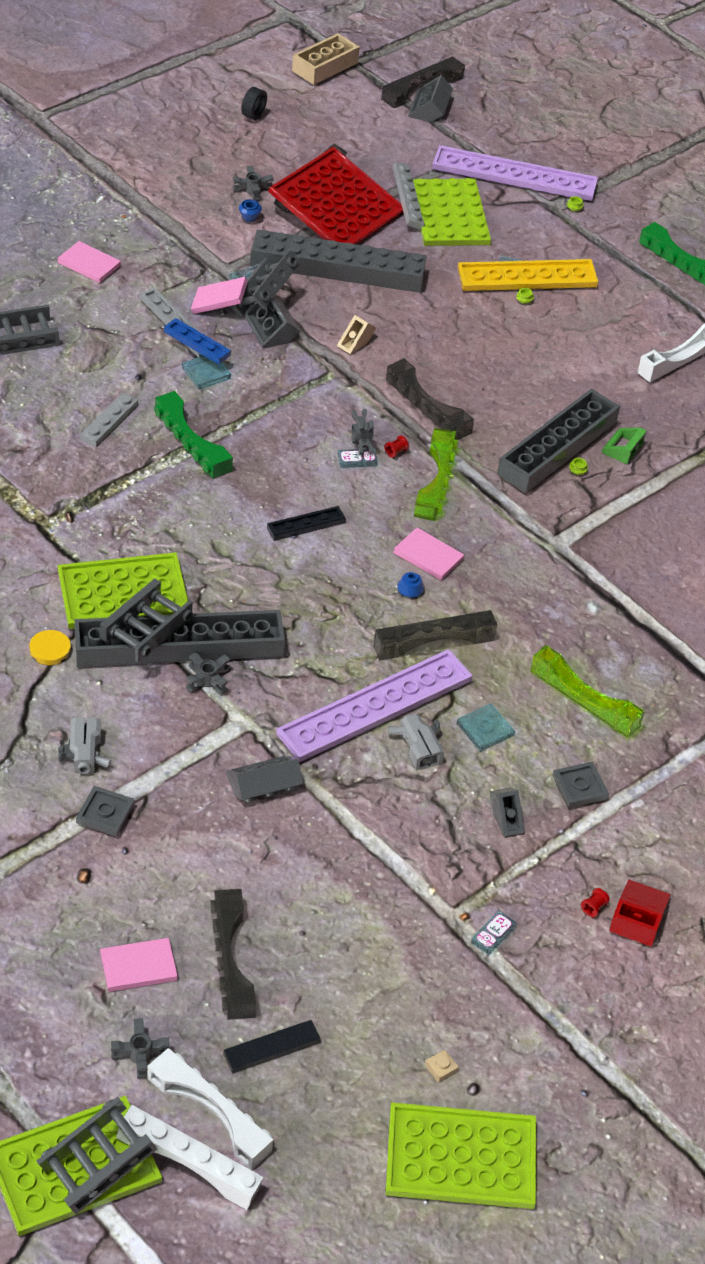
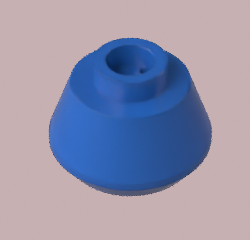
[239,199,262,222]
[397,572,424,598]

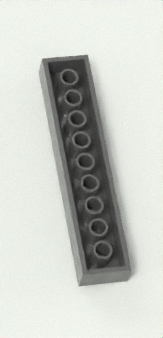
[250,229,427,293]
[74,610,285,667]

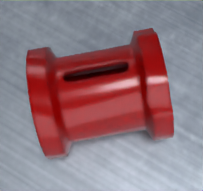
[384,435,409,458]
[581,888,610,917]

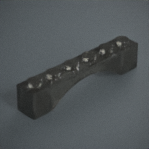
[381,56,465,108]
[386,358,474,441]
[373,610,498,661]
[210,889,256,1020]

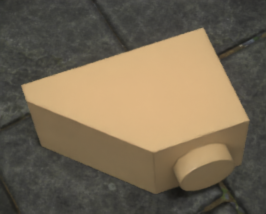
[337,315,376,355]

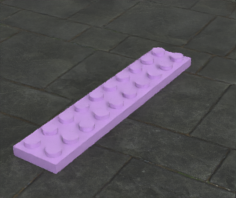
[432,145,598,201]
[276,649,473,762]

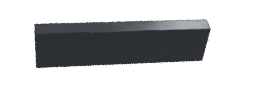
[267,506,346,541]
[223,1020,321,1074]

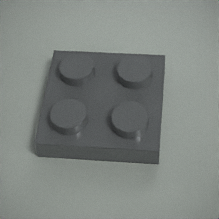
[552,761,609,808]
[76,786,134,837]

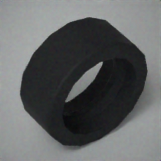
[241,87,267,120]

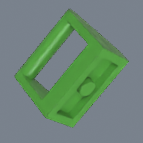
[602,428,647,465]

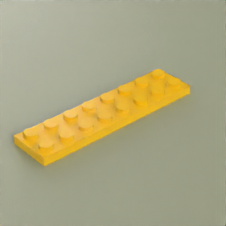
[457,259,598,291]

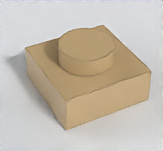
[425,1050,459,1083]

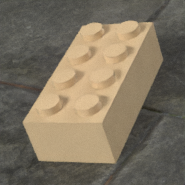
[292,33,360,85]

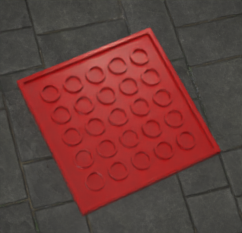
[268,146,404,245]

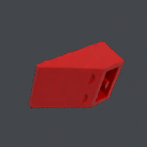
[609,879,671,947]

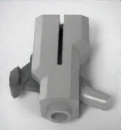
[388,714,444,770]
[58,718,111,774]

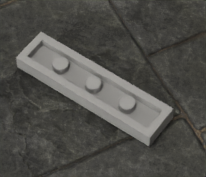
[80,393,138,447]

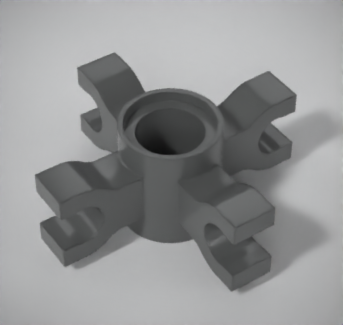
[233,166,274,200]
[351,409,374,455]
[186,652,230,695]
[111,1018,170,1079]

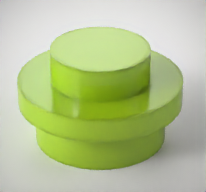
[567,196,584,211]
[516,288,534,304]
[569,458,588,475]

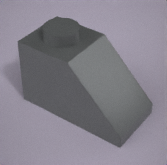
[490,787,525,837]

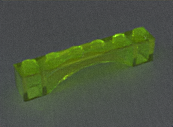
[414,428,458,521]
[530,645,645,738]

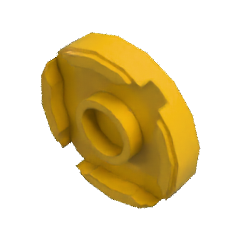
[29,630,71,665]

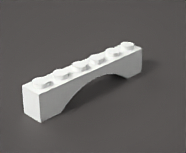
[638,323,705,382]
[147,1048,273,1170]
[116,1105,263,1210]

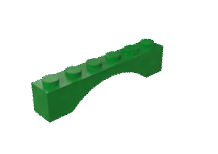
[639,222,705,285]
[154,391,233,479]

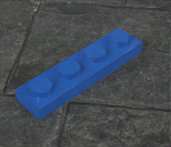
[164,318,231,365]

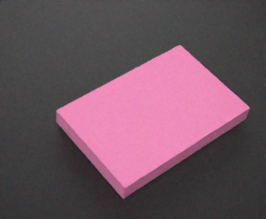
[58,241,121,283]
[191,277,248,314]
[394,528,464,581]
[100,938,178,992]

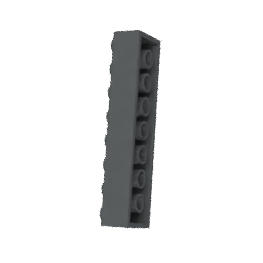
[497,389,620,493]

